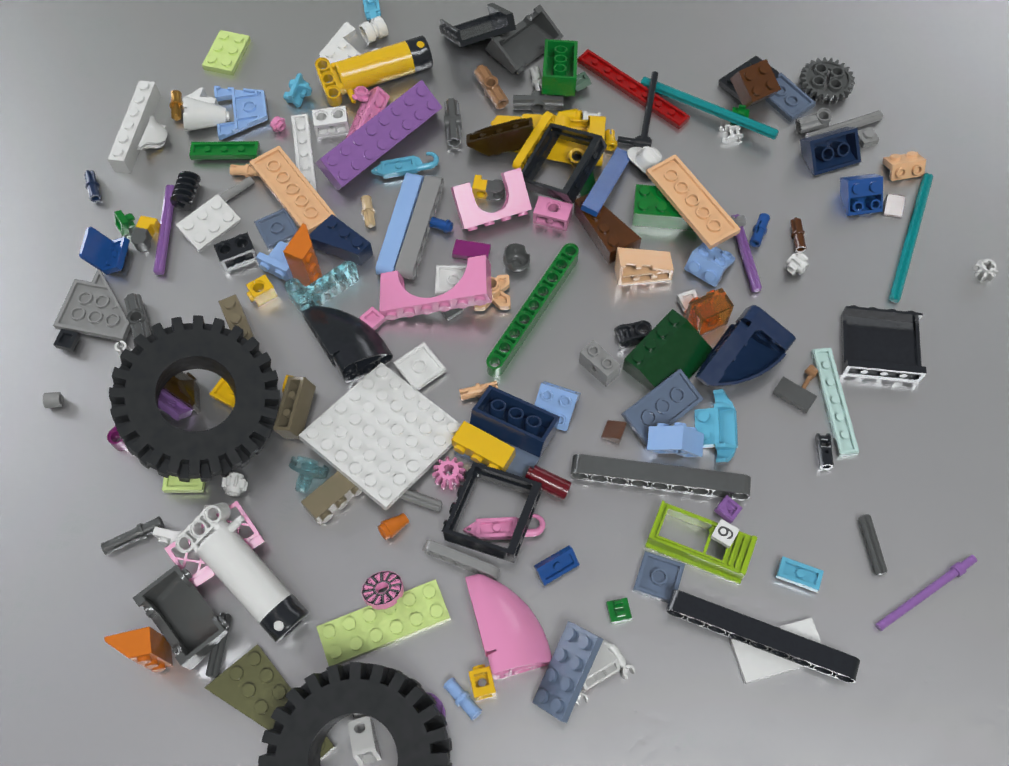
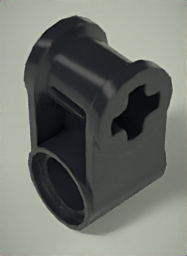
[614,320,652,349]

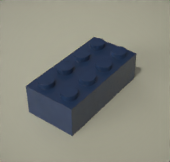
[470,385,560,458]

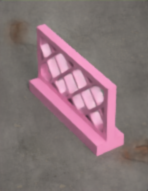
[164,501,265,587]

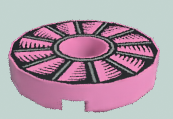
[362,571,404,610]

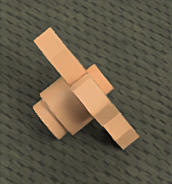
[474,274,511,311]

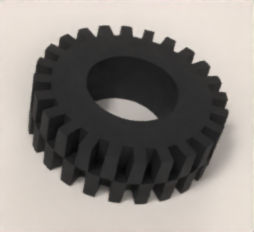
[109,315,280,482]
[258,662,452,766]

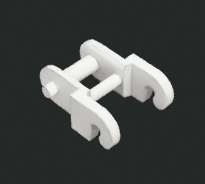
[719,124,744,143]

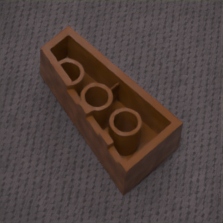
[574,194,641,265]

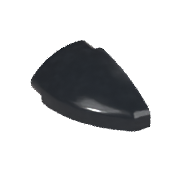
[301,306,393,383]

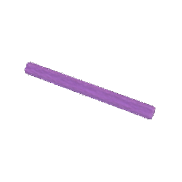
[153,185,174,275]

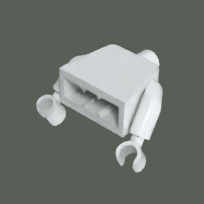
[576,640,635,706]

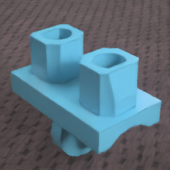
[283,73,312,108]

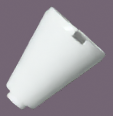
[183,97,230,131]

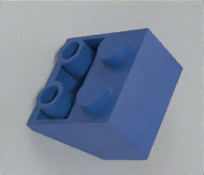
[840,174,883,216]

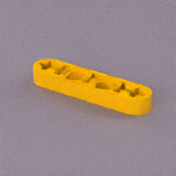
[512,111,556,171]

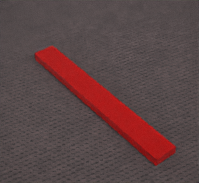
[577,49,690,129]

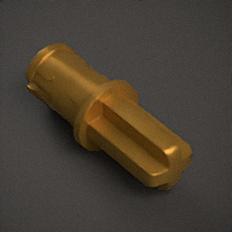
[169,90,183,121]

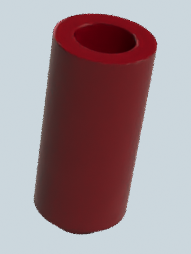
[525,465,572,500]

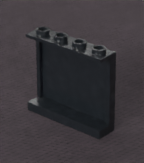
[439,3,516,47]
[841,305,927,382]

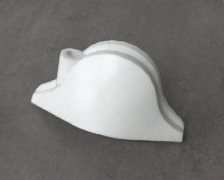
[137,115,167,150]

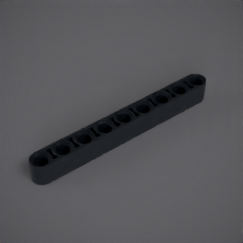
[666,590,860,683]

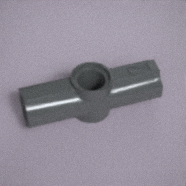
[513,91,563,114]
[444,98,462,147]
[124,293,151,339]

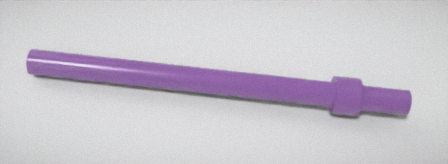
[875,555,977,631]

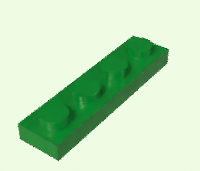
[189,141,260,160]

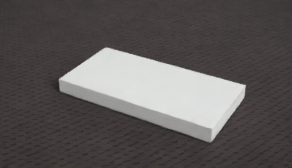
[730,618,822,683]

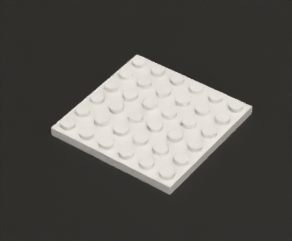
[299,363,461,511]

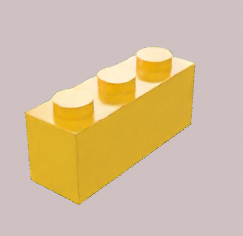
[451,421,516,472]

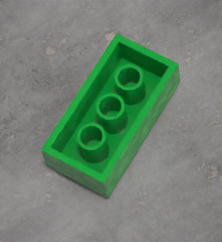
[541,39,578,96]
[632,184,694,231]

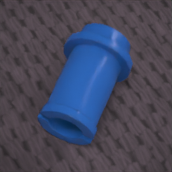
[429,217,453,234]

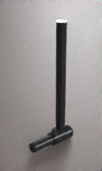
[617,71,658,148]

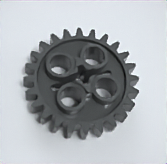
[799,57,855,104]

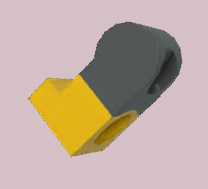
[472,174,505,200]
[131,215,160,252]

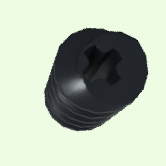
[170,171,201,211]

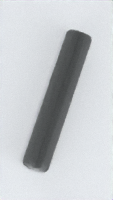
[859,514,887,575]
[206,613,231,678]

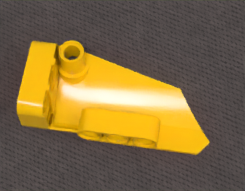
[490,114,606,167]

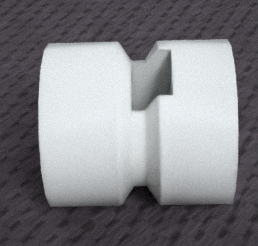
[359,16,388,45]

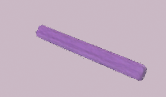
[731,214,762,293]

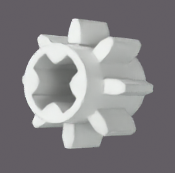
[786,253,809,275]
[972,259,999,281]
[221,472,248,497]

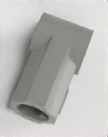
[795,108,832,134]

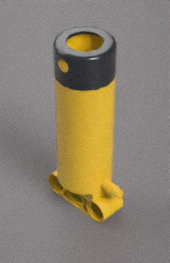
[315,35,433,107]

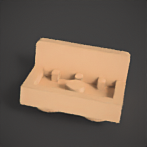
[883,151,926,181]

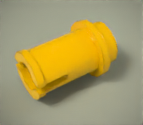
[605,129,617,151]

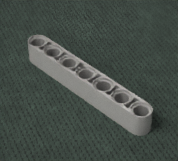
[395,175,444,280]

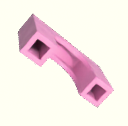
[451,168,532,231]

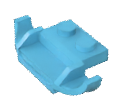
[695,389,738,463]

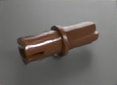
[790,217,807,252]

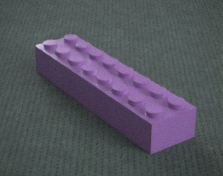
[315,80,442,191]

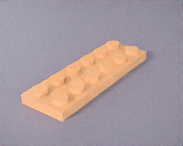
[249,146,336,234]
[646,154,741,249]

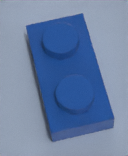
[534,545,580,586]

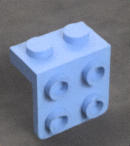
[256,241,294,283]
[684,243,736,287]

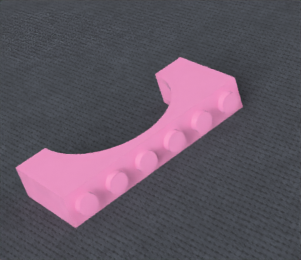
[379,255,492,320]

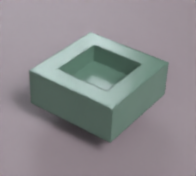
[576,71,592,92]

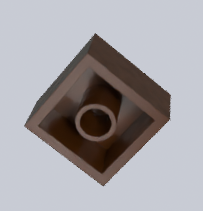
[730,59,781,109]

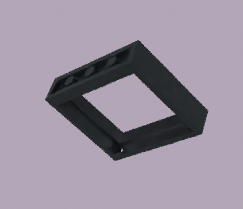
[522,123,607,204]
[442,462,542,563]

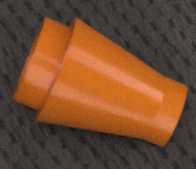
[377,513,409,540]

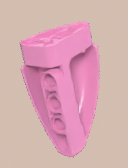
[465,574,552,680]

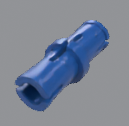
[749,213,770,247]

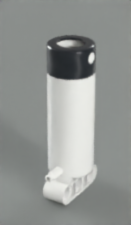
[175,502,309,642]

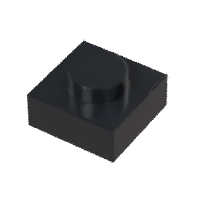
[53,329,81,352]

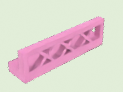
[346,86,390,138]

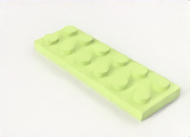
[316,579,451,666]

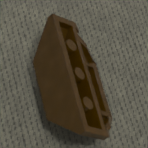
[466,117,534,156]
[163,372,201,414]

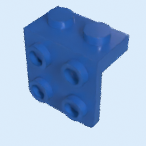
[79,227,130,275]

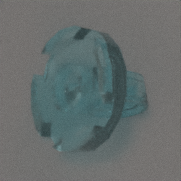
[289,456,329,494]

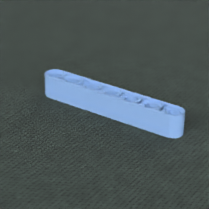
[376,173,424,275]

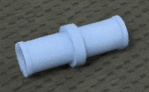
[443,677,482,721]

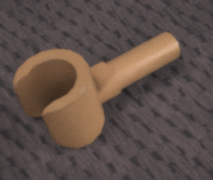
[801,364,818,389]

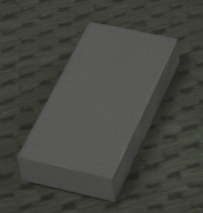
[773,376,817,413]

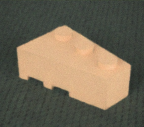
[615,247,674,285]

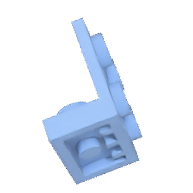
[535,381,581,431]

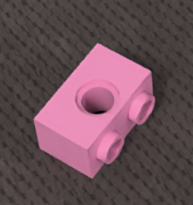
[533,196,573,231]

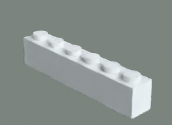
[108,80,161,174]

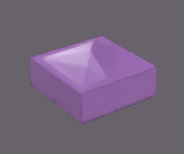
[714,495,742,524]

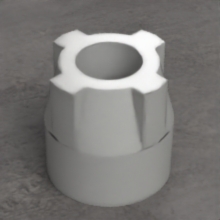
[43,392,64,408]

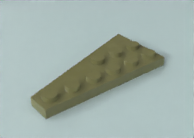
[204,644,336,761]

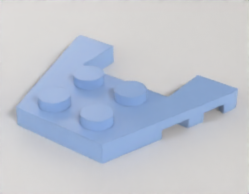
[214,86,268,140]

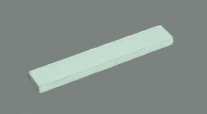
[811,348,859,457]

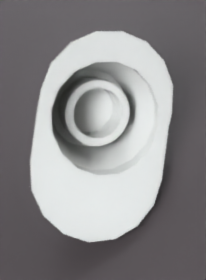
[627,146,662,174]

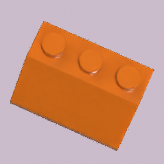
[283,223,322,289]
[104,627,173,672]

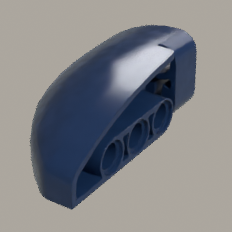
[695,305,796,387]

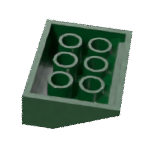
[623,309,712,391]

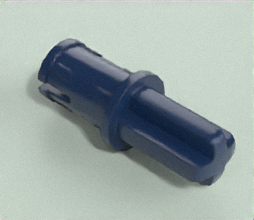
[84,170,101,202]

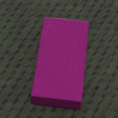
[452,239,491,260]

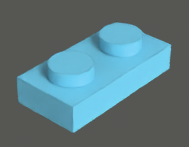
[776,557,824,592]

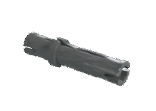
[101,516,165,555]

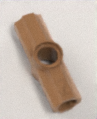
[474,64,509,110]

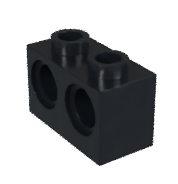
[214,232,257,271]

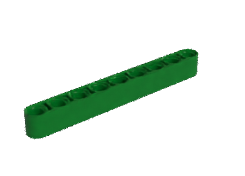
[486,243,579,377]

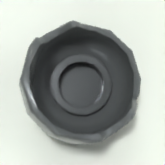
[503,243,530,272]

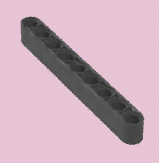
[571,454,751,500]

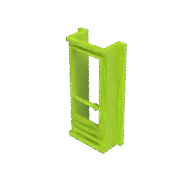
[645,500,758,585]

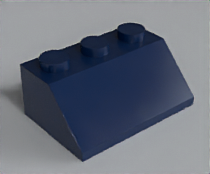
[800,127,861,176]

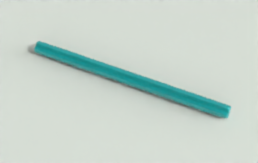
[641,77,779,139]
[889,173,933,303]

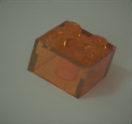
[685,288,734,336]

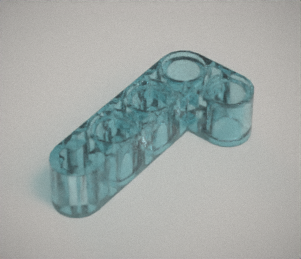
[285,261,359,312]

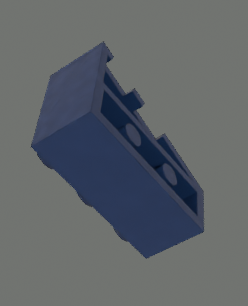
[309,214,373,266]

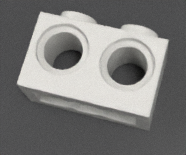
[312,106,349,137]

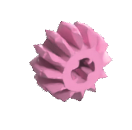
[432,456,466,491]

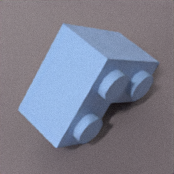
[647,422,704,457]

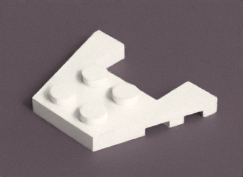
[319,22,378,64]

